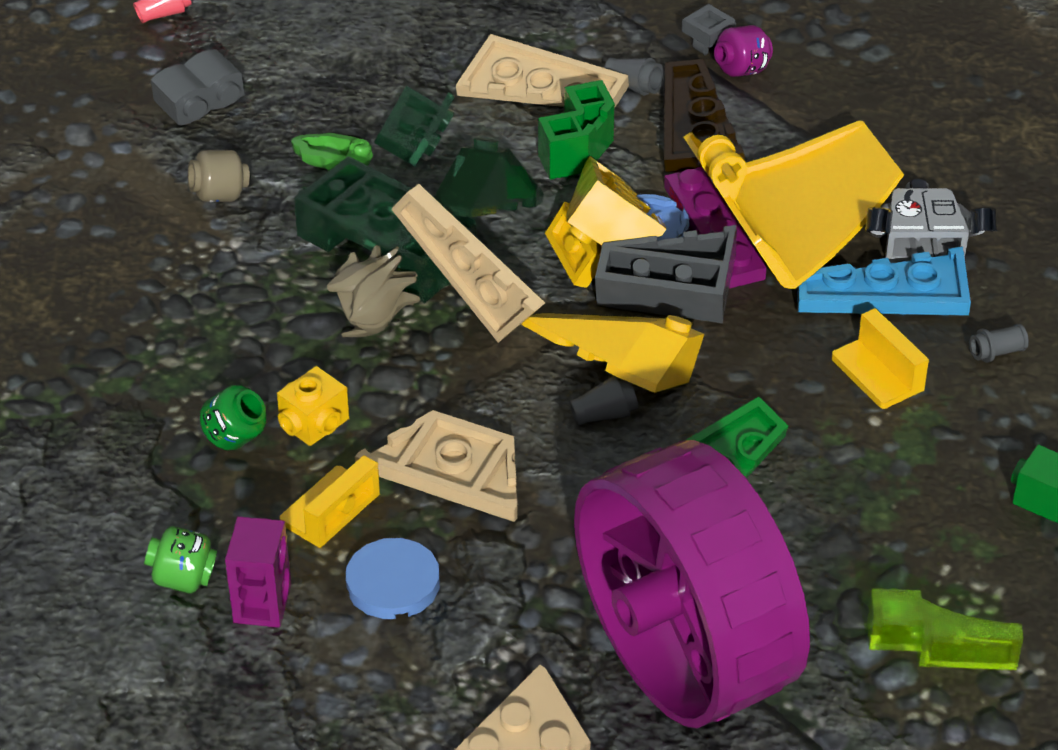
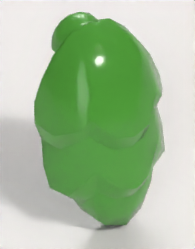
[291,133,373,175]

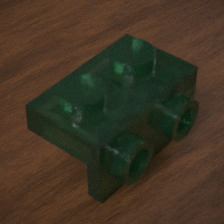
[374,86,455,167]

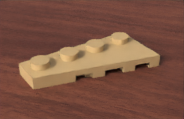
[456,34,629,109]
[391,184,545,343]

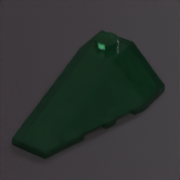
[434,138,544,217]

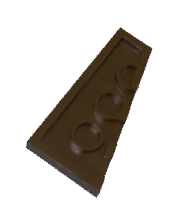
[664,59,745,172]

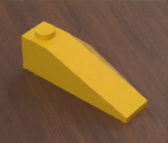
[566,156,667,246]
[521,313,704,393]

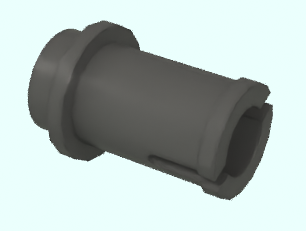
[969,323,1029,363]

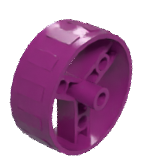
[574,440,810,728]

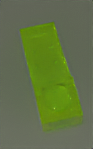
[868,588,1023,670]

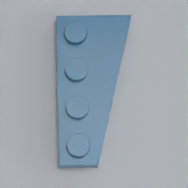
[796,246,971,315]

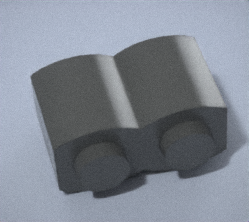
[151,49,244,125]

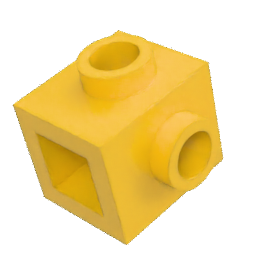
[277,366,349,446]

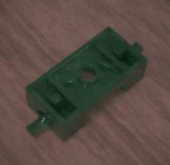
[294,156,477,304]

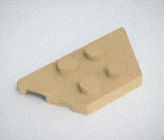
[355,410,517,522]
[455,665,591,750]

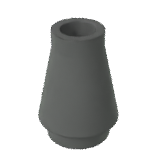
[604,58,664,96]
[569,375,638,426]

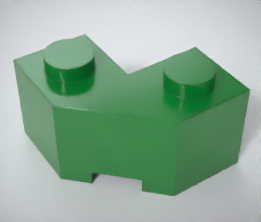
[538,80,615,180]

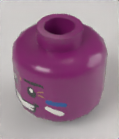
[714,25,773,77]

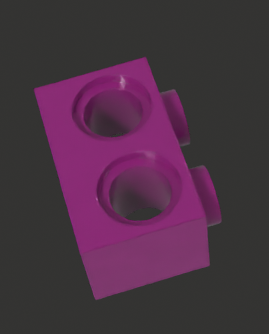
[225,516,292,628]

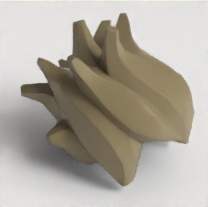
[327,245,420,337]

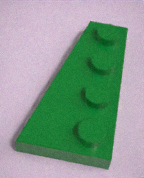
[686,397,788,478]

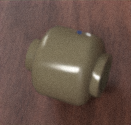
[188,150,250,202]

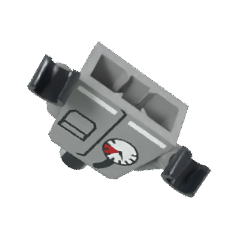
[865,179,997,263]

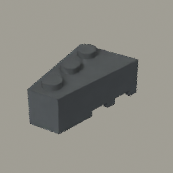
[595,225,737,323]

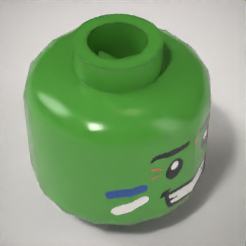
[144,526,218,594]

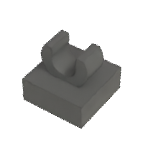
[682,4,736,55]

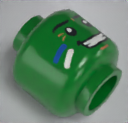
[200,385,267,450]

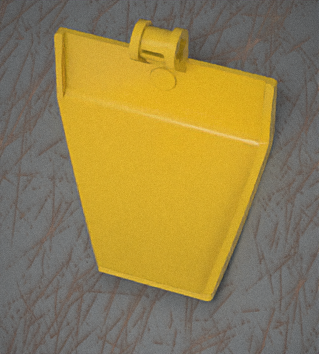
[683,120,904,289]

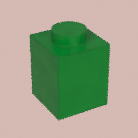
[1011,444,1058,523]

